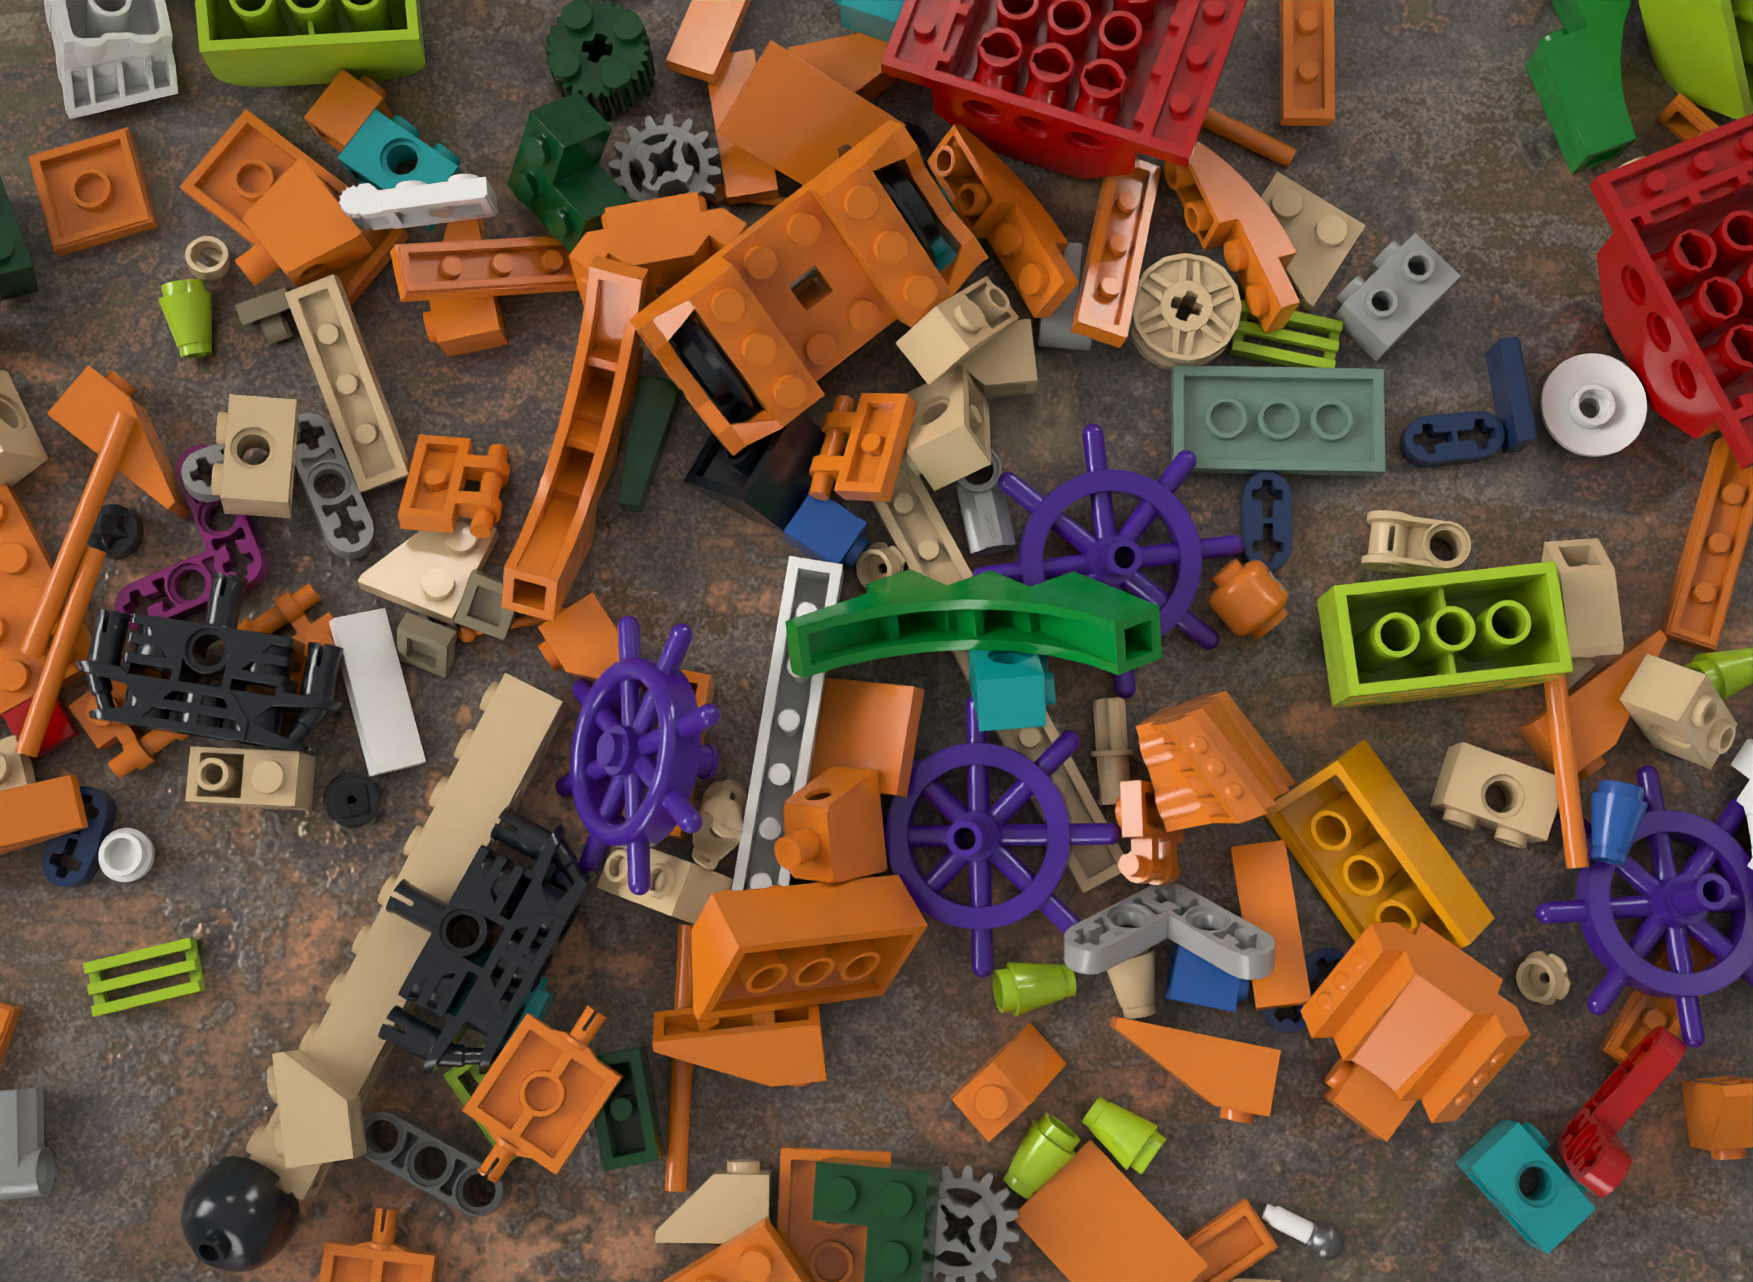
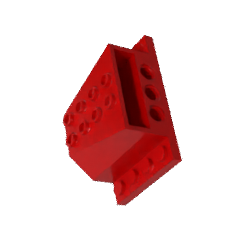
[881,0,1248,180]
[1589,114,1753,470]

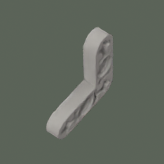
[181,413,374,560]
[1064,883,1276,980]

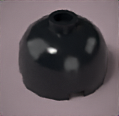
[180,1156,301,1273]

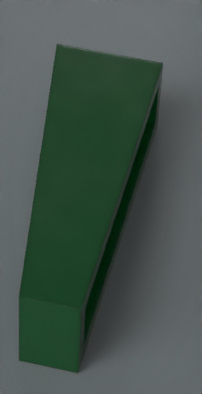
[618,376,683,513]

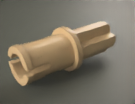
[1091,697,1134,805]

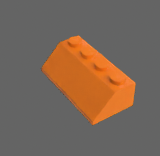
[691,875,928,1021]

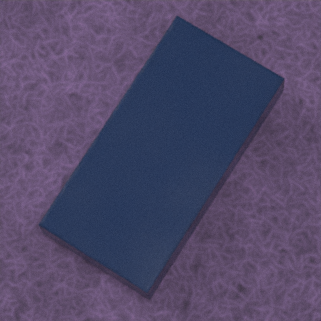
[1485,337,1538,454]

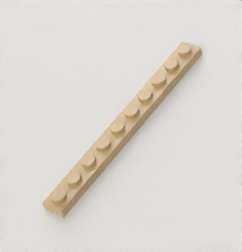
[843,411,1124,894]

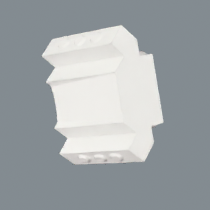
[44,0,178,119]

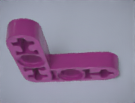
[115,445,269,631]

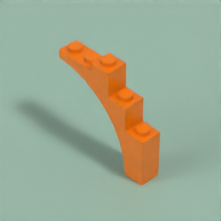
[501,256,648,622]

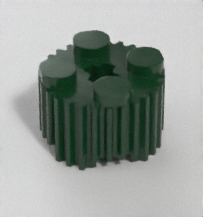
[545,0,656,121]

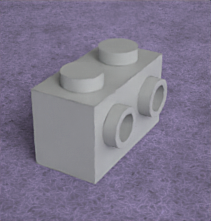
[1332,233,1461,362]

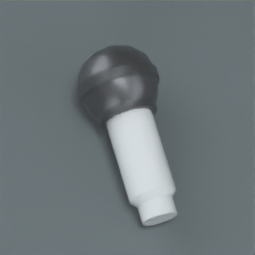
[1261,1203,1345,1261]

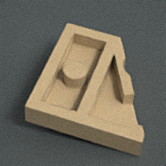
[1261,171,1366,312]
[357,517,499,626]

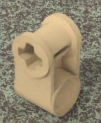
[1361,510,1471,576]

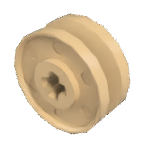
[1129,253,1242,370]

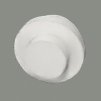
[98,828,155,882]

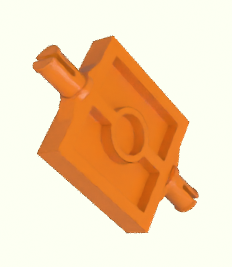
[462,1005,623,1183]
[319,1206,439,1282]

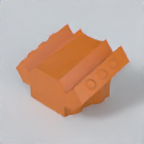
[569,192,748,320]
[1136,691,1297,833]
[1300,922,1531,1123]

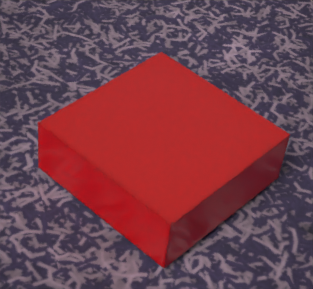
[2,694,80,762]

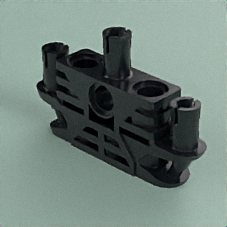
[75,572,344,753]
[378,807,596,1074]

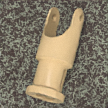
[692,780,748,870]

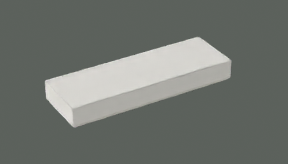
[329,608,426,777]

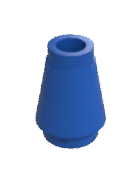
[1591,780,1648,865]

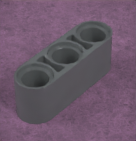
[363,1108,512,1217]

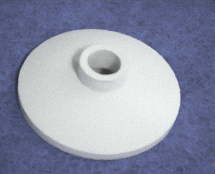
[1540,353,1647,457]

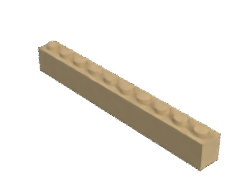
[246,673,570,1201]

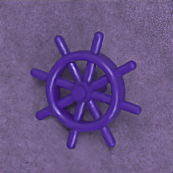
[972,424,1245,699]
[555,615,721,895]
[883,695,1121,978]
[1535,765,1753,1048]

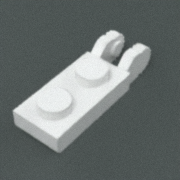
[338,174,498,231]

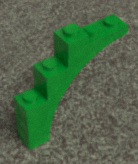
[1525,0,1636,174]
[785,569,1162,678]

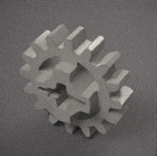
[608,114,723,203]
[933,1164,1020,1282]

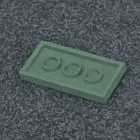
[1171,365,1386,476]

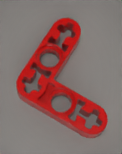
[1556,1025,1686,1198]

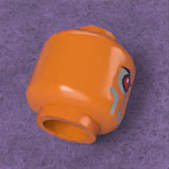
[1208,558,1289,639]

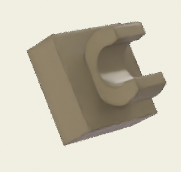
[235,286,294,344]
[453,569,516,640]
[397,612,458,678]

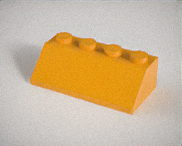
[1264,739,1495,949]

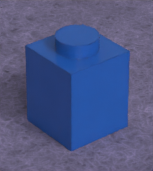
[784,495,870,569]
[1163,944,1250,1012]

